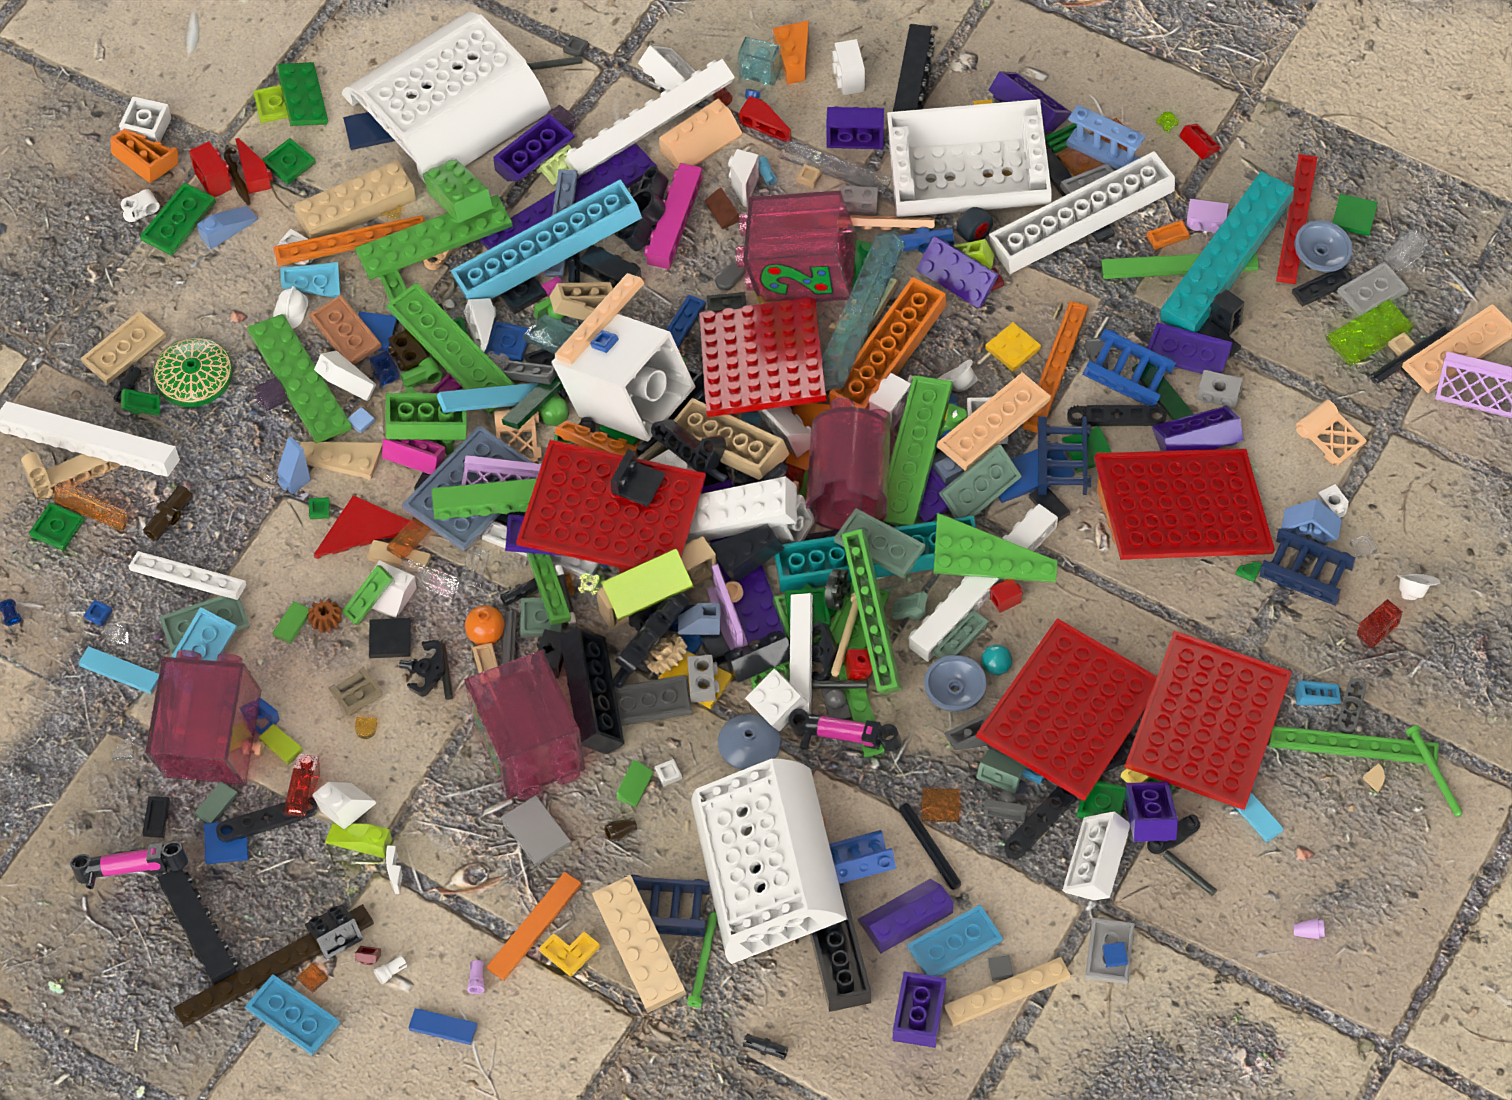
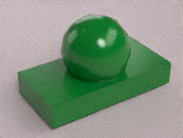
[121,389,160,416]

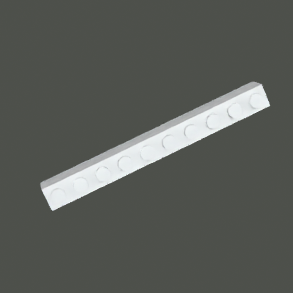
[564,59,735,179]
[0,401,180,477]
[909,504,1058,661]

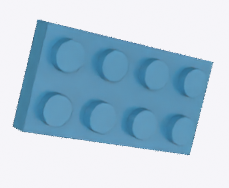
[907,905,1003,977]
[245,974,340,1056]

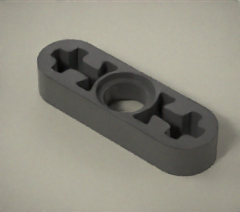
[1337,678,1366,734]

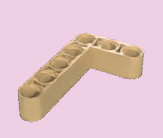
[21,452,121,500]

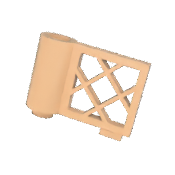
[1296,400,1367,466]
[494,410,542,464]

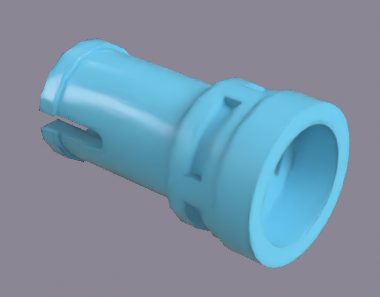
[759,157,777,186]

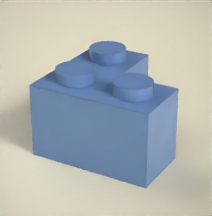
[1281,499,1342,544]

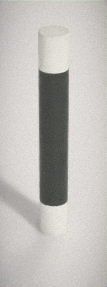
[554,565,576,625]

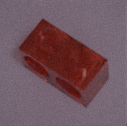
[1357,599,1403,648]

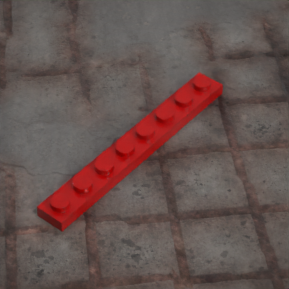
[1276,154,1318,284]

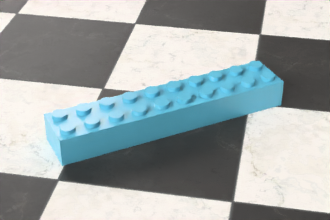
[450,180,642,302]

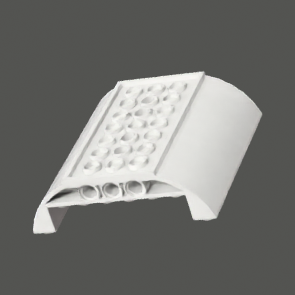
[342,12,551,183]

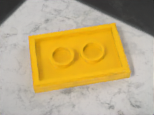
[658,650,733,709]

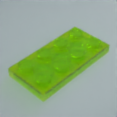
[1326,299,1413,367]

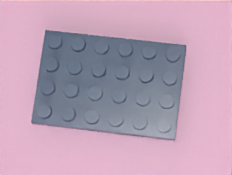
[402,425,534,552]

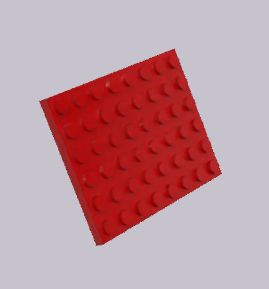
[699,297,827,418]
[516,439,706,570]
[1094,449,1275,560]
[976,618,1157,801]
[1124,630,1292,810]

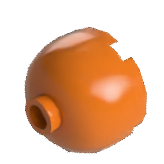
[464,605,505,646]

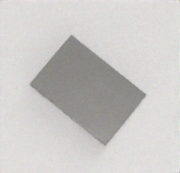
[1337,262,1409,319]
[501,795,571,866]
[1085,918,1135,984]

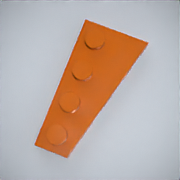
[555,421,640,456]

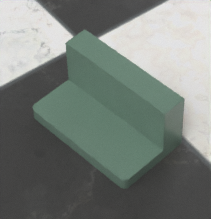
[976,749,1026,794]

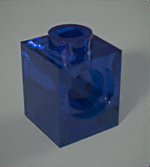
[369,350,399,386]

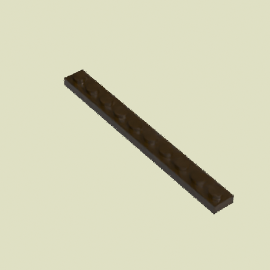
[173,904,374,1028]

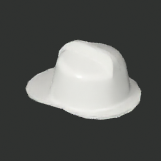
[273,286,308,329]
[938,360,978,392]
[1397,574,1441,600]

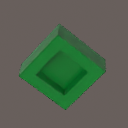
[309,497,330,519]

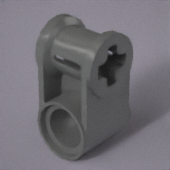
[1085,338,1109,370]

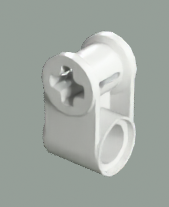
[121,189,160,222]

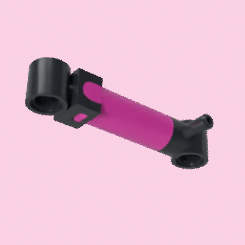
[788,709,902,751]
[70,841,188,889]

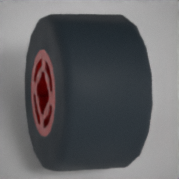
[957,207,993,242]

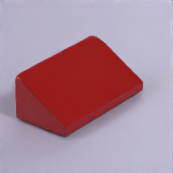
[1179,124,1221,160]

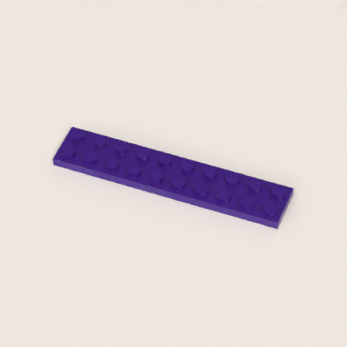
[480,143,657,250]
[701,479,786,644]

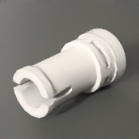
[374,955,407,984]

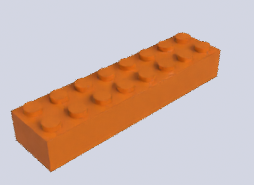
[829,277,946,422]

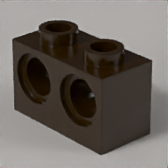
[387,329,427,372]

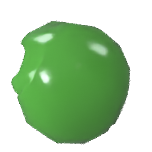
[538,395,569,426]

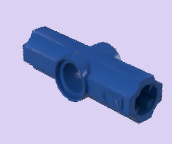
[894,227,954,253]

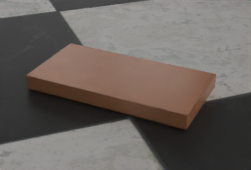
[309,294,382,365]

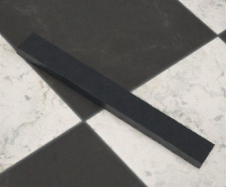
[1045,141,1115,244]

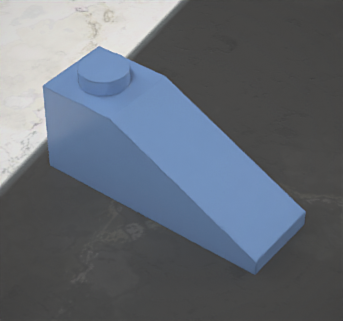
[197,206,258,249]
[277,436,311,494]

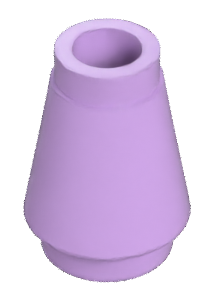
[1294,918,1325,939]

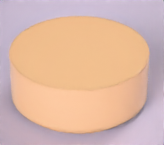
[725,581,743,603]

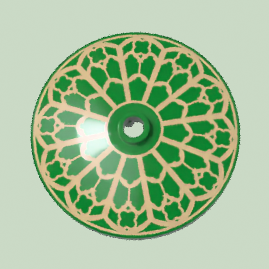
[153,338,233,407]

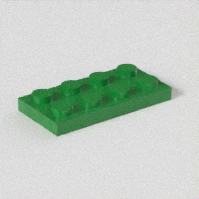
[276,62,328,126]
[140,182,216,256]

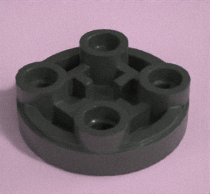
[825,568,851,611]

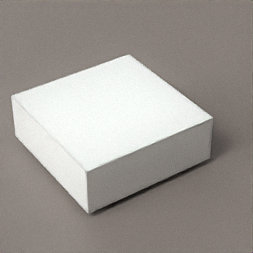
[655,759,682,787]

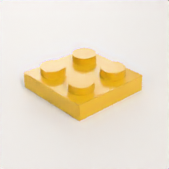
[985,322,1041,372]

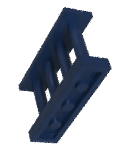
[1038,416,1091,495]
[1259,528,1356,606]
[624,875,710,937]

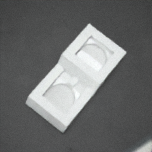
[386,845,403,894]

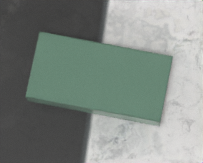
[195,781,238,823]

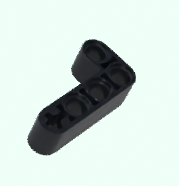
[651,419,726,472]

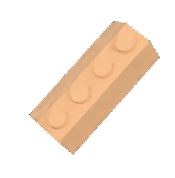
[659,99,742,169]

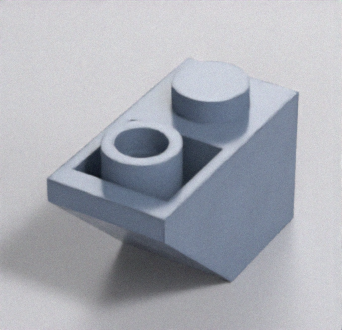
[678,603,720,635]

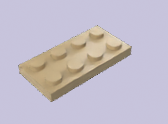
[81,311,166,385]

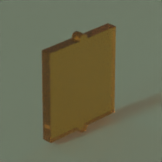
[920,788,961,822]

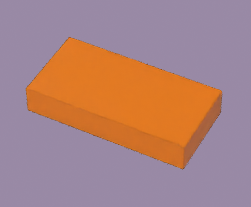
[1146,220,1190,250]

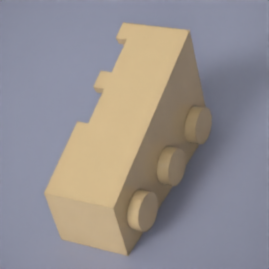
[549,282,620,320]

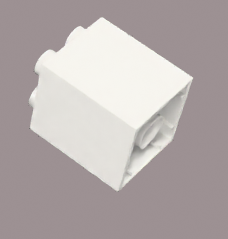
[552,314,695,442]

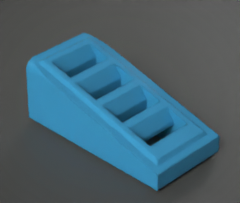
[1295,680,1341,706]

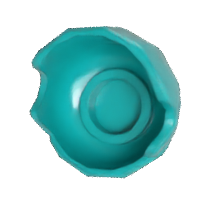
[981,644,1012,676]

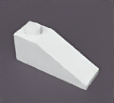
[464,298,496,352]
[314,351,376,401]

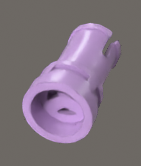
[467,960,485,994]

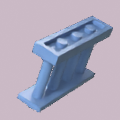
[1066,105,1145,169]

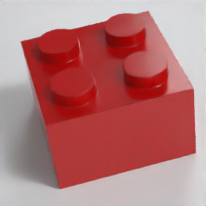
[189,141,232,197]

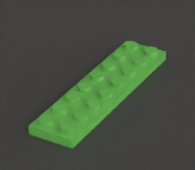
[355,194,513,280]
[387,283,515,415]
[247,314,352,443]
[875,375,953,526]

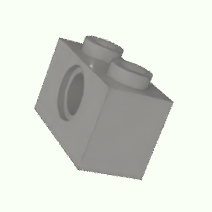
[1197,370,1243,408]

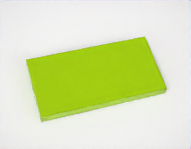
[601,549,694,620]

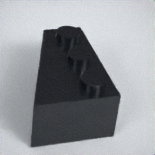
[709,524,785,582]

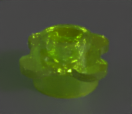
[1156,112,1179,131]
[578,573,600,595]

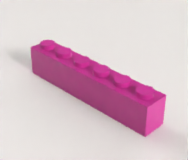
[644,163,703,269]

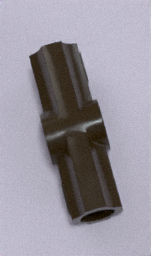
[143,485,193,541]

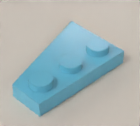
[280,262,341,298]

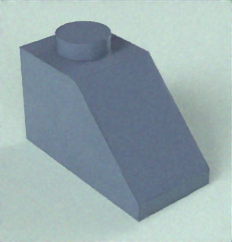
[931,451,963,486]

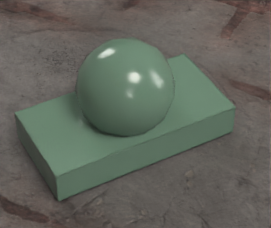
[891,591,928,621]

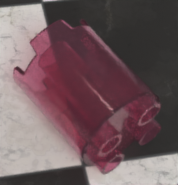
[806,398,891,530]

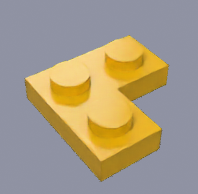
[539,932,600,977]

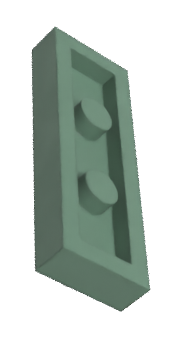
[933,610,989,659]

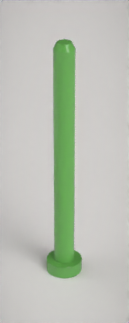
[1406,725,1462,817]
[687,911,717,1008]

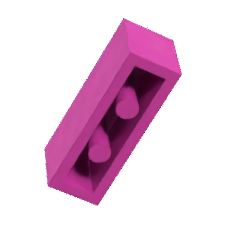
[382,436,445,475]

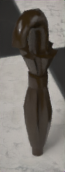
[224,147,251,205]

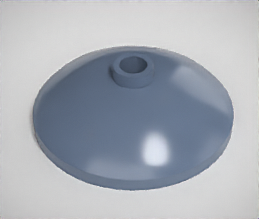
[1294,220,1352,272]
[924,655,986,712]
[718,714,780,770]

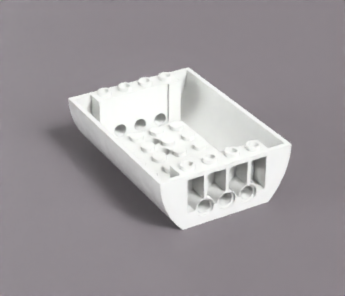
[887,99,1051,217]
[691,759,847,964]

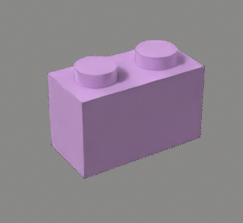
[1186,199,1228,233]

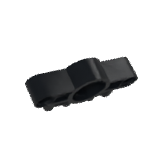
[614,166,669,252]
[615,592,691,674]

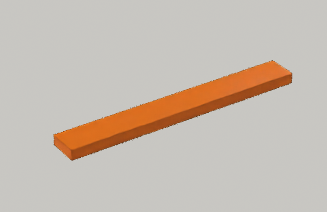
[273,215,425,266]
[1022,301,1088,433]

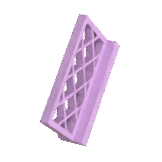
[1435,351,1512,418]
[462,455,541,485]
[706,564,748,650]

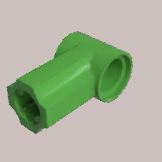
[400,358,443,389]

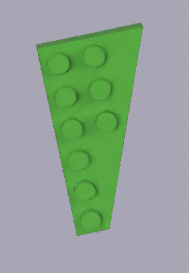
[933,513,1057,583]

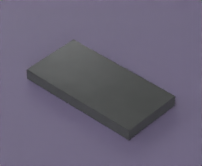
[614,675,692,726]

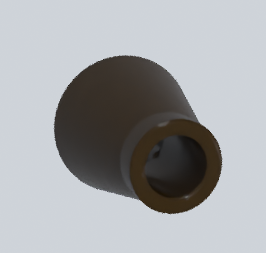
[604,818,637,842]

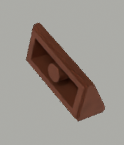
[704,187,739,229]

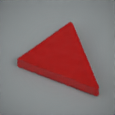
[314,495,420,559]

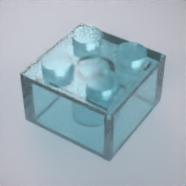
[738,36,782,86]

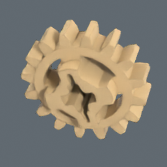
[645,634,687,674]

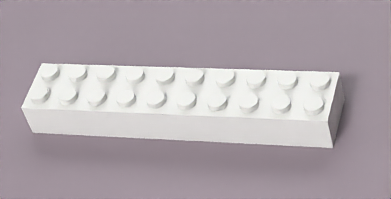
[989,151,1175,274]

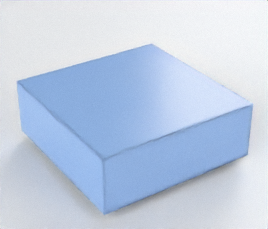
[348,407,375,434]

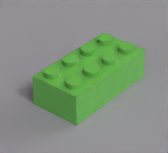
[422,159,493,223]
[385,393,467,440]

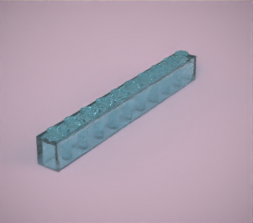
[822,231,905,390]

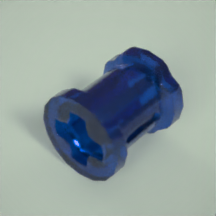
[0,599,22,626]

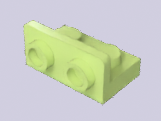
[537,144,572,185]

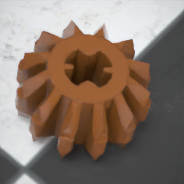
[308,598,342,633]

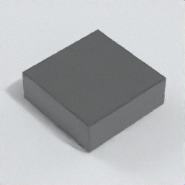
[563,35,589,57]
[988,955,1013,981]

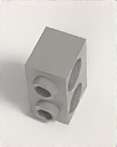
[838,185,878,216]
[687,655,719,703]

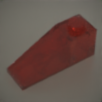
[284,754,320,817]

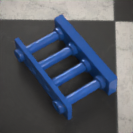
[1082,329,1176,406]
[829,830,896,884]

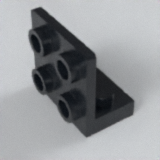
[611,449,665,507]
[305,905,364,960]

